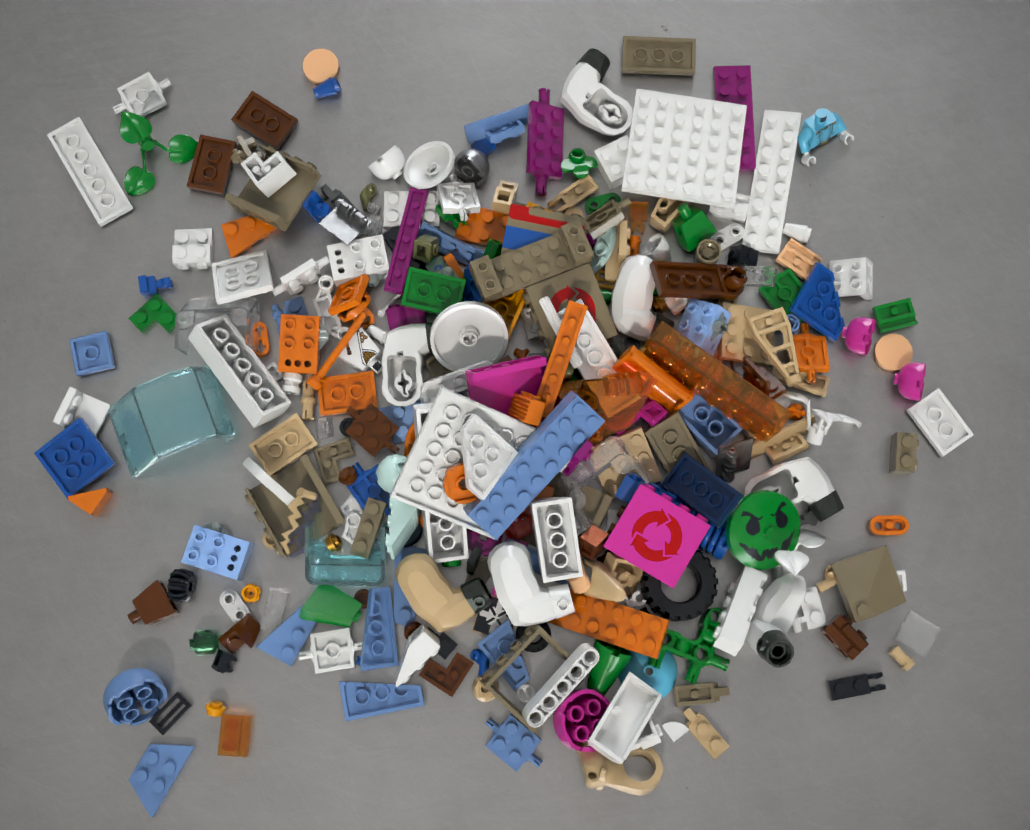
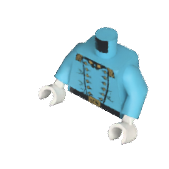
[797,108,854,166]

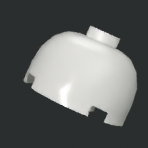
[368,144,405,180]

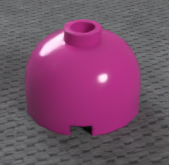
[842,317,875,355]
[894,362,926,401]

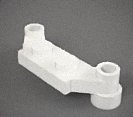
[312,275,349,340]

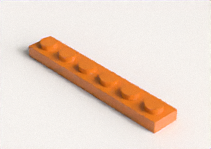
[537,300,588,418]

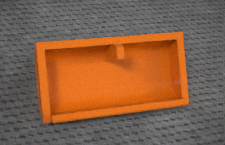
[612,345,695,414]

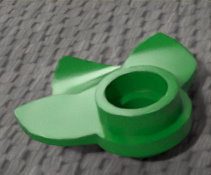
[561,148,598,179]

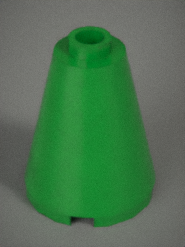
[587,639,632,696]

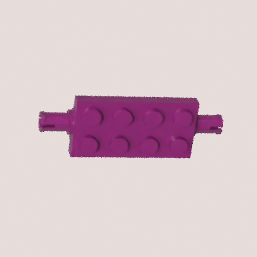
[526,88,564,197]

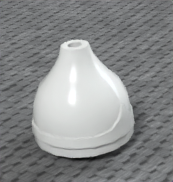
[641,233,672,262]

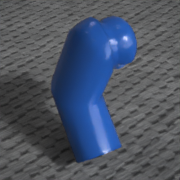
[470,649,490,676]

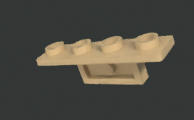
[605,212,631,281]
[751,414,816,465]

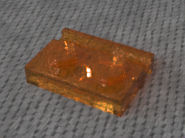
[217,714,252,757]

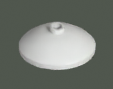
[404,141,455,189]

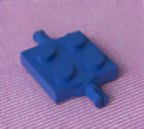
[347,462,391,516]

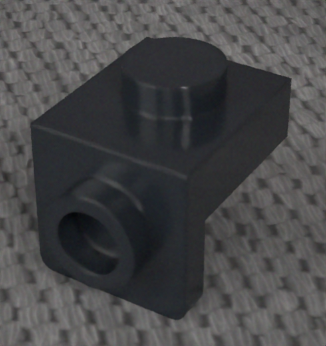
[727,244,759,270]

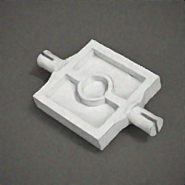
[112,72,172,117]
[437,174,481,221]
[272,256,330,297]
[298,628,363,674]

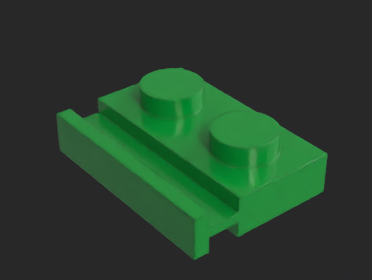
[872,298,918,334]

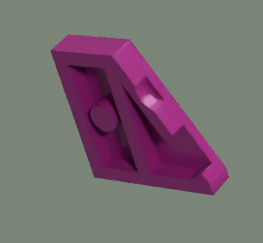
[562,440,594,477]

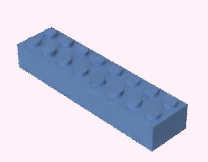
[463,390,605,540]

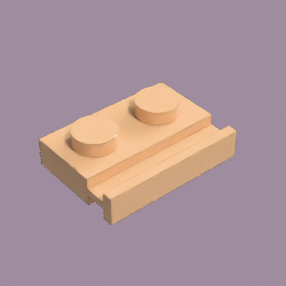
[775,238,823,281]

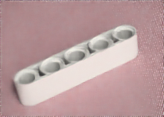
[522,643,600,728]

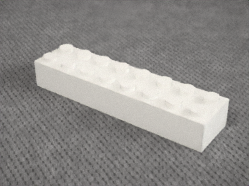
[412,402,469,563]

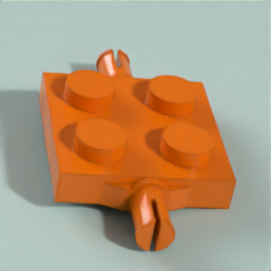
[788,323,830,383]

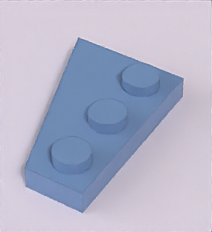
[477,619,530,691]

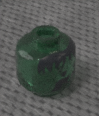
[189,629,219,657]

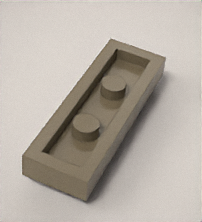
[350,497,388,559]

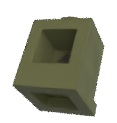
[413,234,439,263]

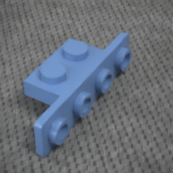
[464,103,529,144]

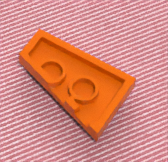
[221,215,278,258]

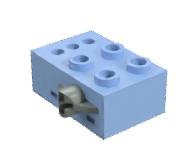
[668,298,731,366]
[181,521,255,581]

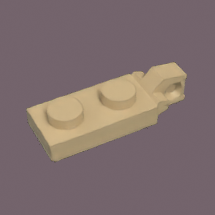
[682,707,730,760]

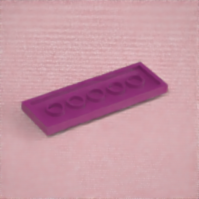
[713,65,756,172]

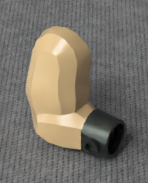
[395,553,493,632]

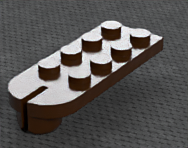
[649,261,748,300]

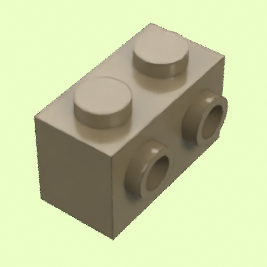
[889,432,919,475]

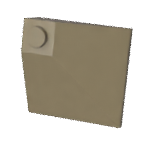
[830,545,907,623]

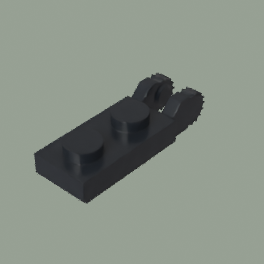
[827,672,886,701]

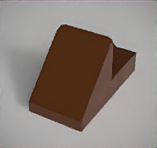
[218,613,261,654]

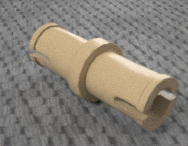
[300,381,316,421]

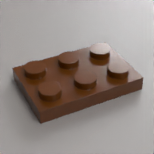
[231,91,298,151]
[187,134,237,195]

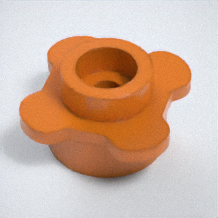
[785,403,807,420]

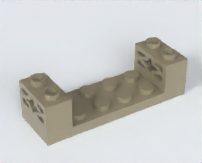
[469,219,594,304]

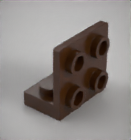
[742,356,786,404]

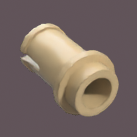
[889,645,915,671]

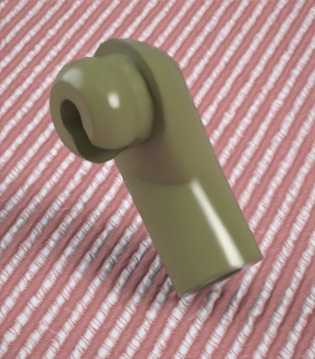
[360,183,377,211]

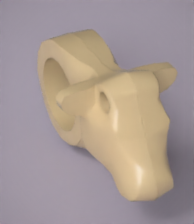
[575,738,663,796]

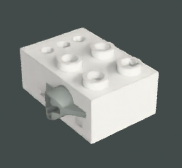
[327,234,390,287]

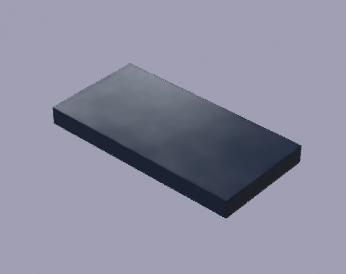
[662,452,744,528]

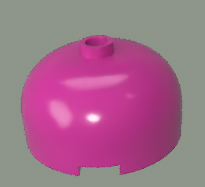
[553,689,610,752]

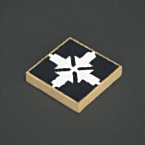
[472,595,514,635]

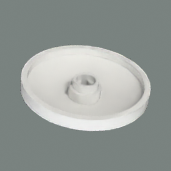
[430,301,508,371]

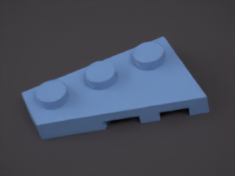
[256,604,316,666]

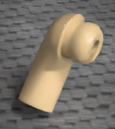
[815,566,836,593]

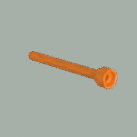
[306,311,367,391]

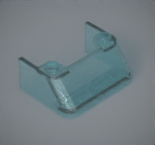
[305,520,388,586]

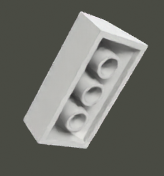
[530,497,583,583]

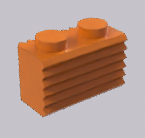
[507,391,546,426]

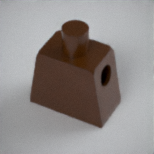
[127,580,180,625]

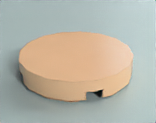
[303,48,339,84]
[873,333,913,372]

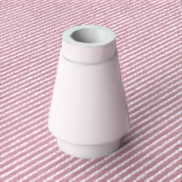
[783,223,812,243]

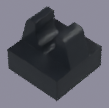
[211,649,237,673]

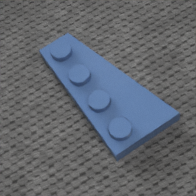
[393,546,426,626]
[359,586,399,671]
[339,681,425,721]

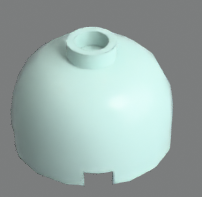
[376,454,407,493]

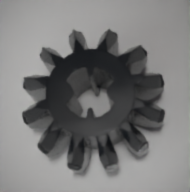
[167,568,195,602]

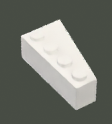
[712,566,768,656]

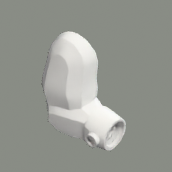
[487,541,575,626]

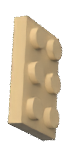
[248,413,318,477]

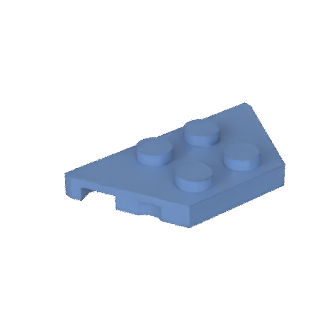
[129,743,195,817]

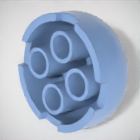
[103,668,167,726]

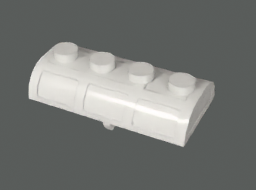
[587,672,662,764]

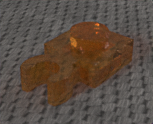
[628,201,648,235]

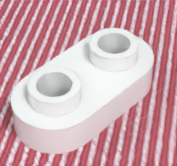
[710,223,745,252]
[220,589,252,624]

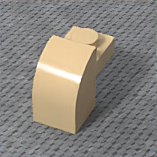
[492,180,518,215]

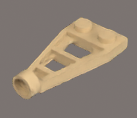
[746,307,802,387]

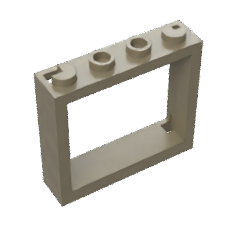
[480,624,589,734]

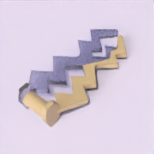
[280,487,321,558]

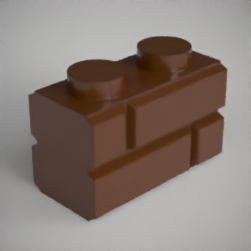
[821,614,869,660]

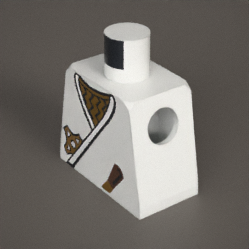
[338,328,382,374]

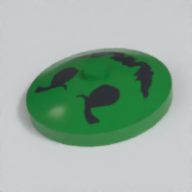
[726,490,801,570]

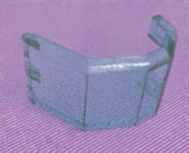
[108,366,235,477]

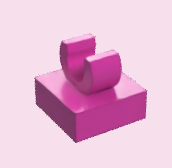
[639,400,667,426]

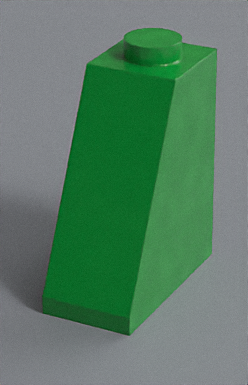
[299,580,363,627]

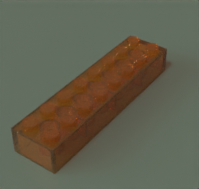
[640,321,792,443]

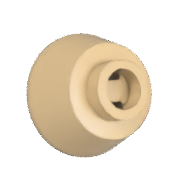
[472,676,499,702]

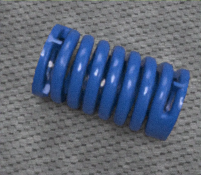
[678,498,728,560]

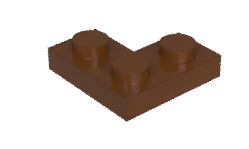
[419,652,474,697]

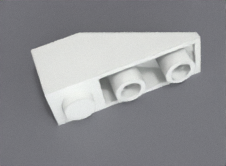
[395,624,441,687]

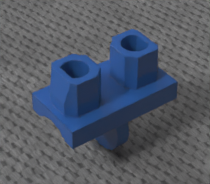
[302,190,331,223]

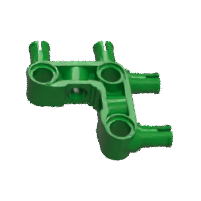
[648,607,730,684]

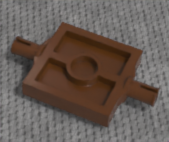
[345,403,400,458]

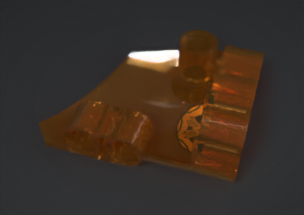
[559,371,658,444]

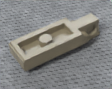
[673,682,730,707]

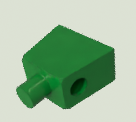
[673,203,717,252]

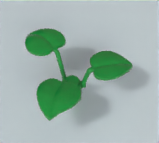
[119,111,198,196]

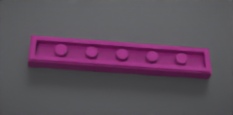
[384,187,429,295]

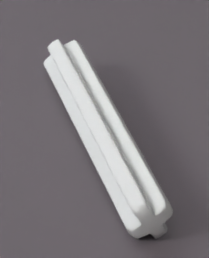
[539,296,583,368]

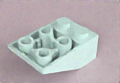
[386,497,420,560]

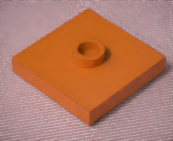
[328,274,370,316]

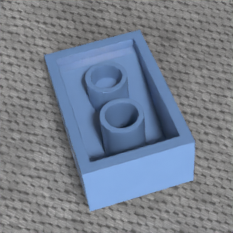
[677,387,743,458]

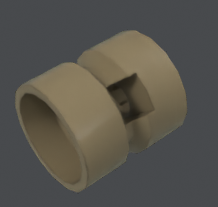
[693,239,721,264]

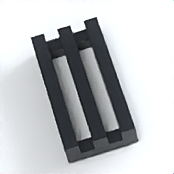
[149,692,193,735]

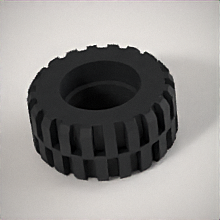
[640,550,718,622]

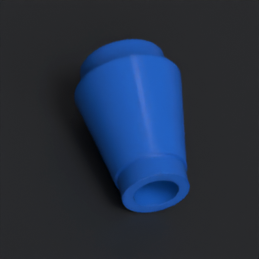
[313,77,342,99]

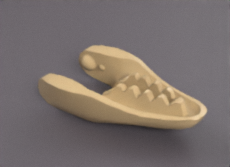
[583,559,626,602]

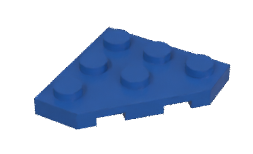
[789,262,845,341]

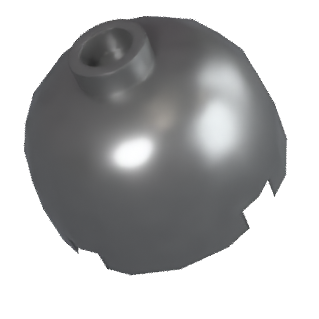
[453,148,490,187]

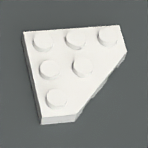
[460,414,518,500]

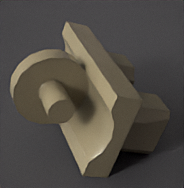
[231,135,265,166]

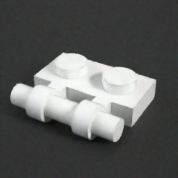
[791,586,827,633]

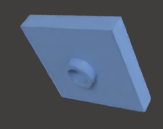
[69,331,116,377]

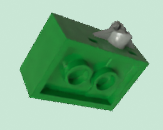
[401,267,466,315]

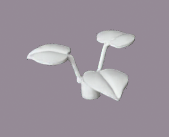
[782,392,862,445]
[773,529,827,579]

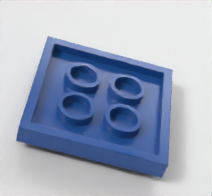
[34,418,116,499]

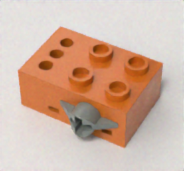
[278,314,330,374]

